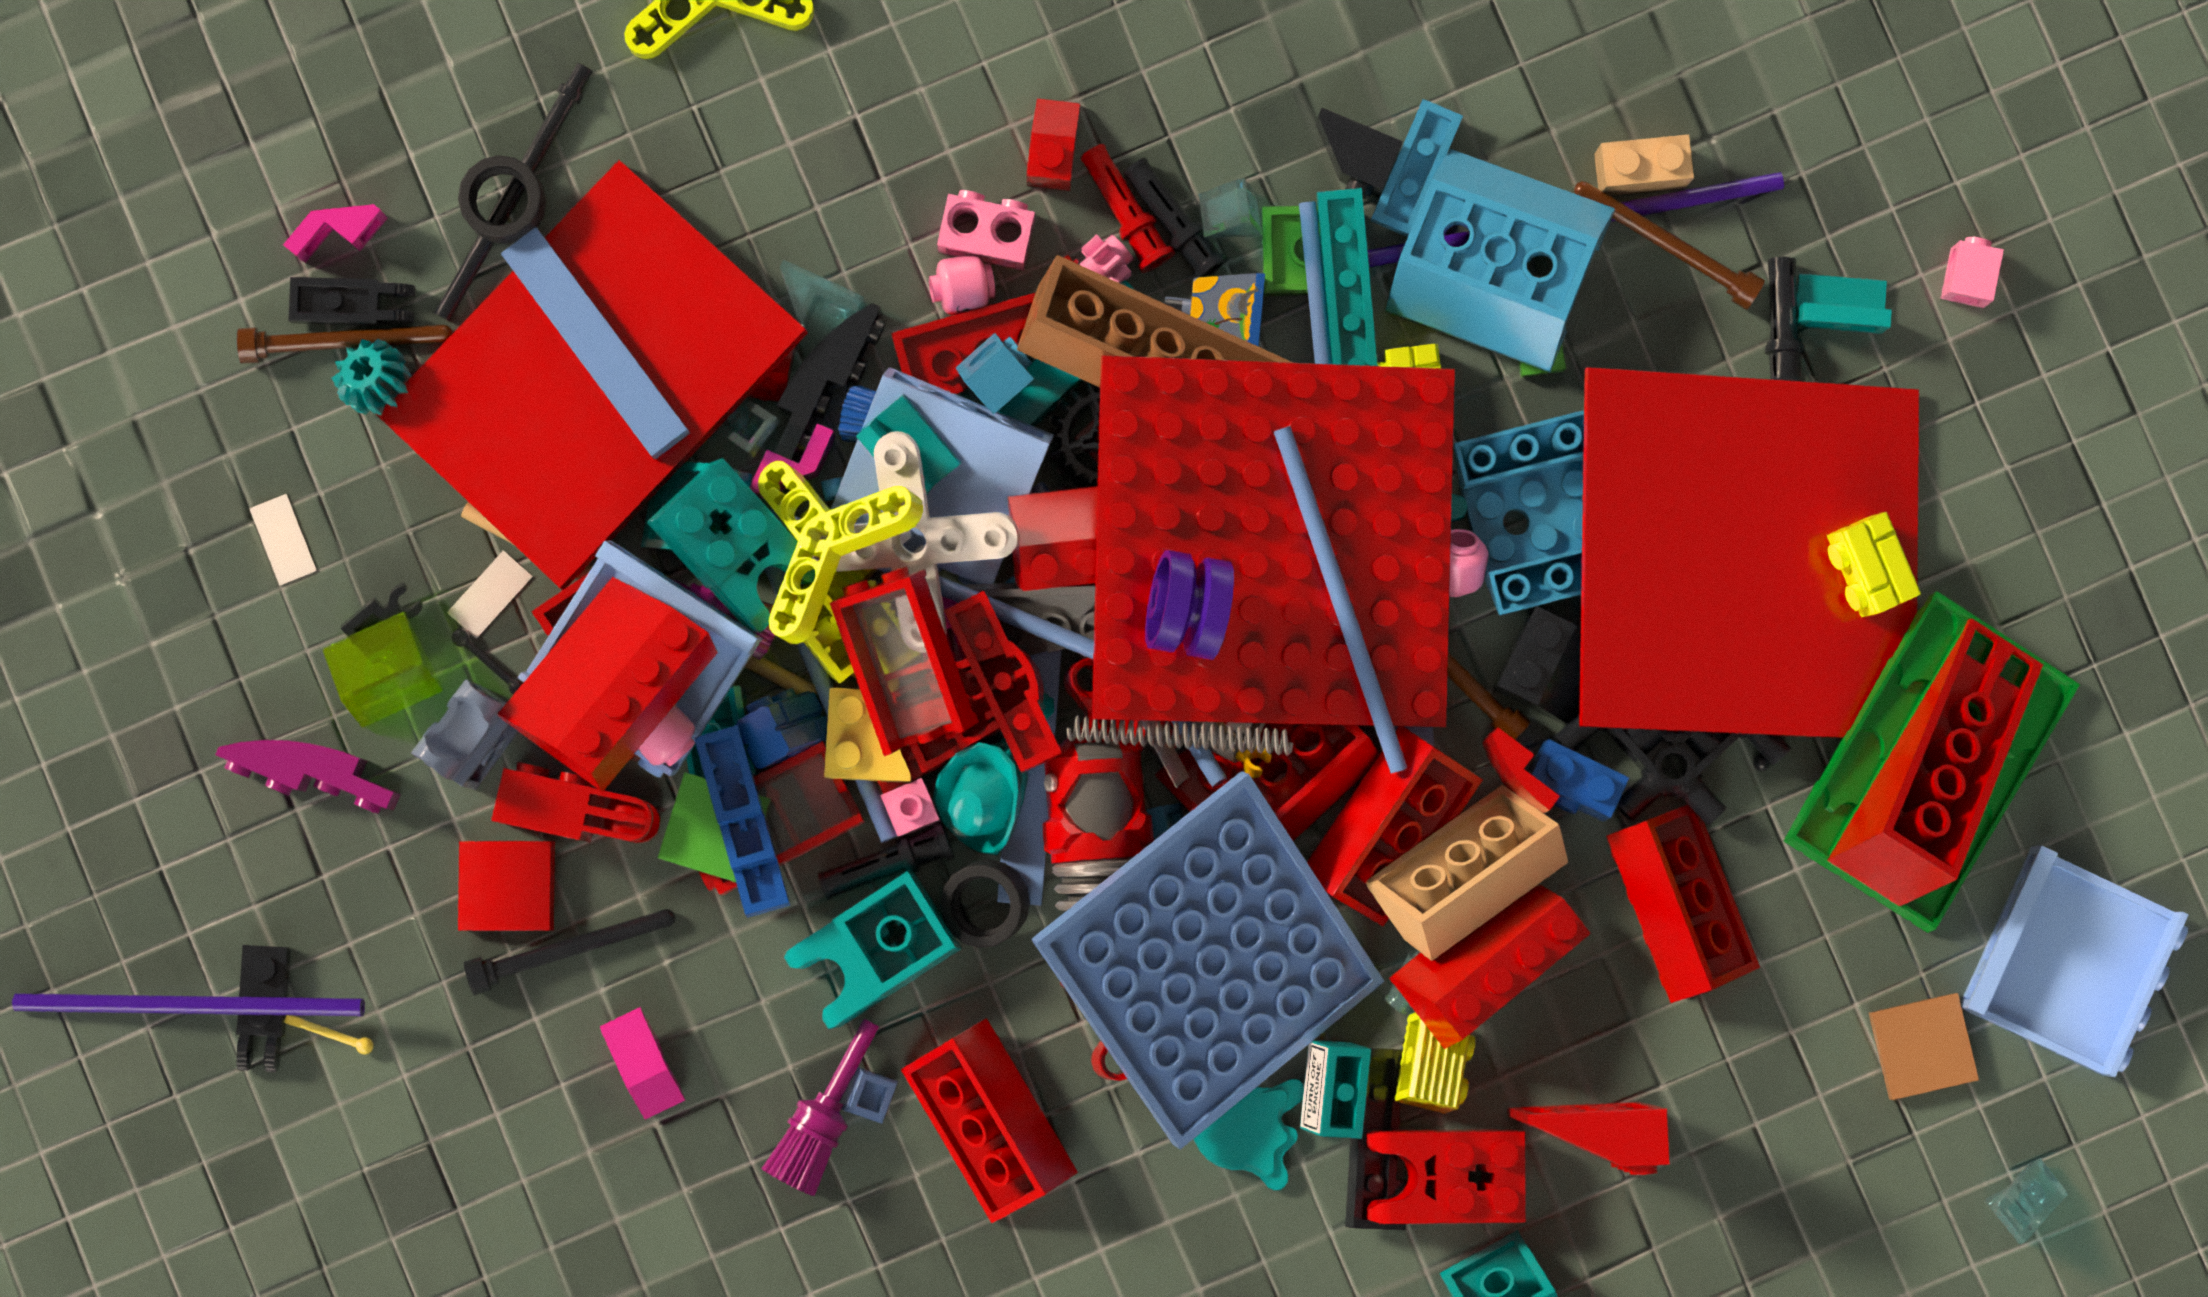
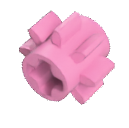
[1079,234,1134,283]

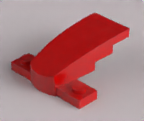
[878,591,1062,794]

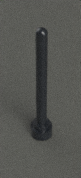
[464,909,676,996]

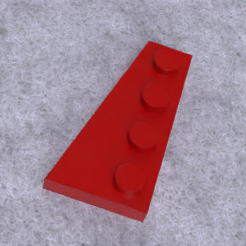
[891,292,1036,395]

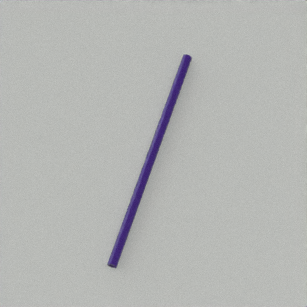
[1367,172,1784,268]

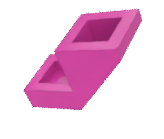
[283,204,388,263]
[749,424,836,499]
[600,1007,685,1120]

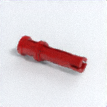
[1080,144,1175,273]

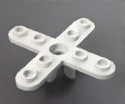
[812,431,1020,652]

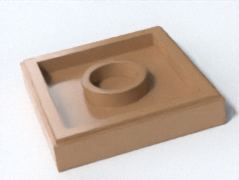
[1868,993,1979,1100]

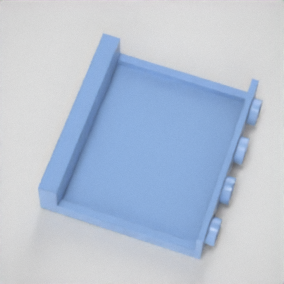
[831,367,1054,585]
[518,541,763,778]
[1960,845,2188,1077]

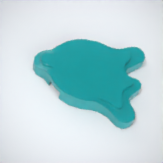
[1193,1079,1304,1190]

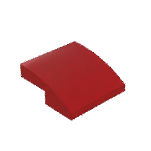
[1482,728,1560,813]
[458,841,555,931]

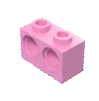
[937,190,1035,271]

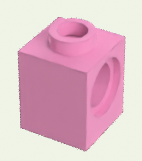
[1941,237,2004,308]
[880,778,941,837]

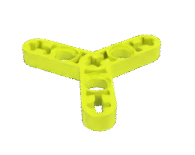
[624,0,814,59]
[758,461,923,644]

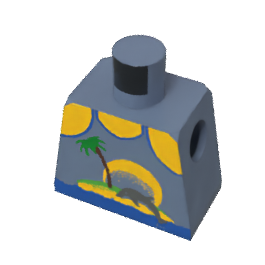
[1165,273,1265,347]

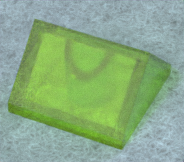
[322,612,443,728]

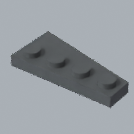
[965,583,1095,656]

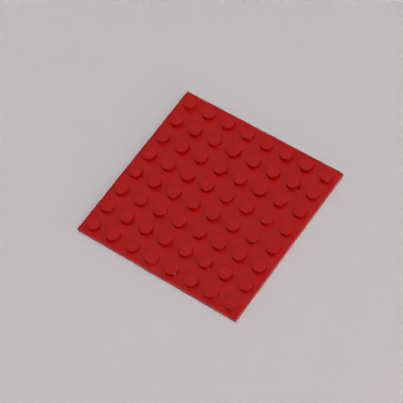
[1092,355,1455,727]
[1579,367,1919,738]

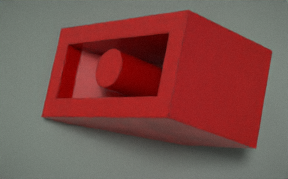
[1026,98,1080,191]

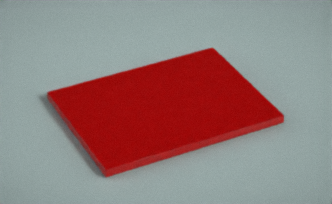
[376,160,808,590]

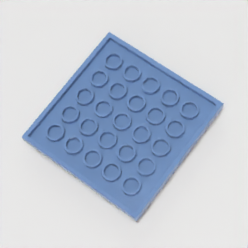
[1031,771,1385,1150]

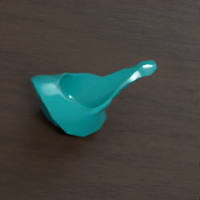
[932,692,1054,855]

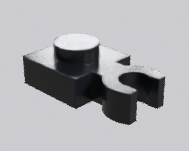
[340,583,423,661]

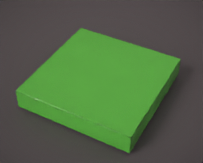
[1262,206,1323,296]
[657,772,771,882]

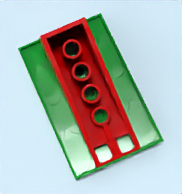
[1783,591,2080,933]

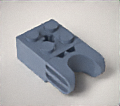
[411,679,519,790]

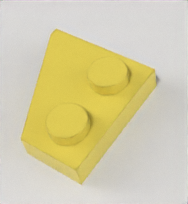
[824,688,912,783]

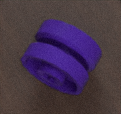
[1145,550,1234,660]

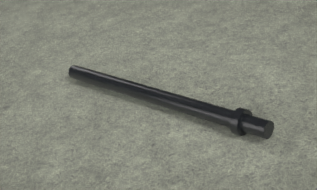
[434,63,593,321]

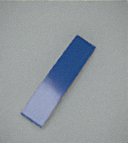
[694,725,790,918]

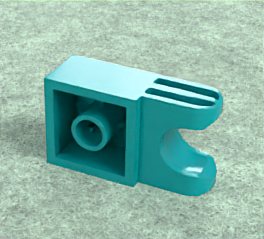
[647,458,816,634]
[784,871,963,1029]

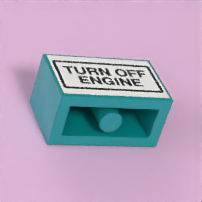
[1300,1040,1371,1139]

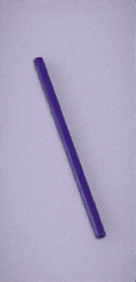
[12,993,365,1017]

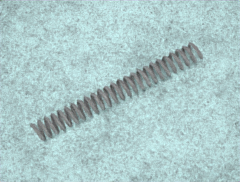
[1067,715,1293,756]

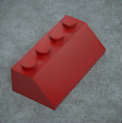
[1007,486,1098,591]
[1307,726,1483,927]
[1606,804,1760,1003]
[1389,884,1591,1049]
[901,1018,1078,1223]

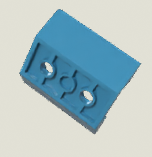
[1385,149,1615,372]
[1453,410,1584,616]

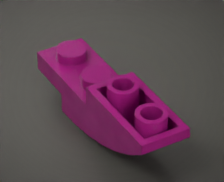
[215,740,401,814]

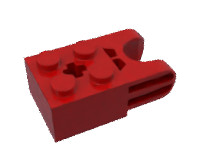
[491,762,661,843]
[1367,1129,1526,1224]

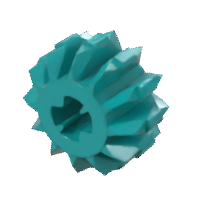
[331,339,411,415]

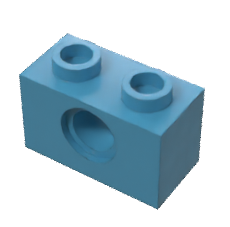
[955,333,1034,415]

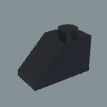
[1316,108,1403,199]

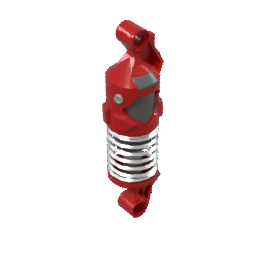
[1042,658,1154,1081]

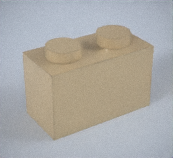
[1594,134,1694,196]

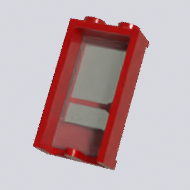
[830,566,979,756]
[698,741,866,896]

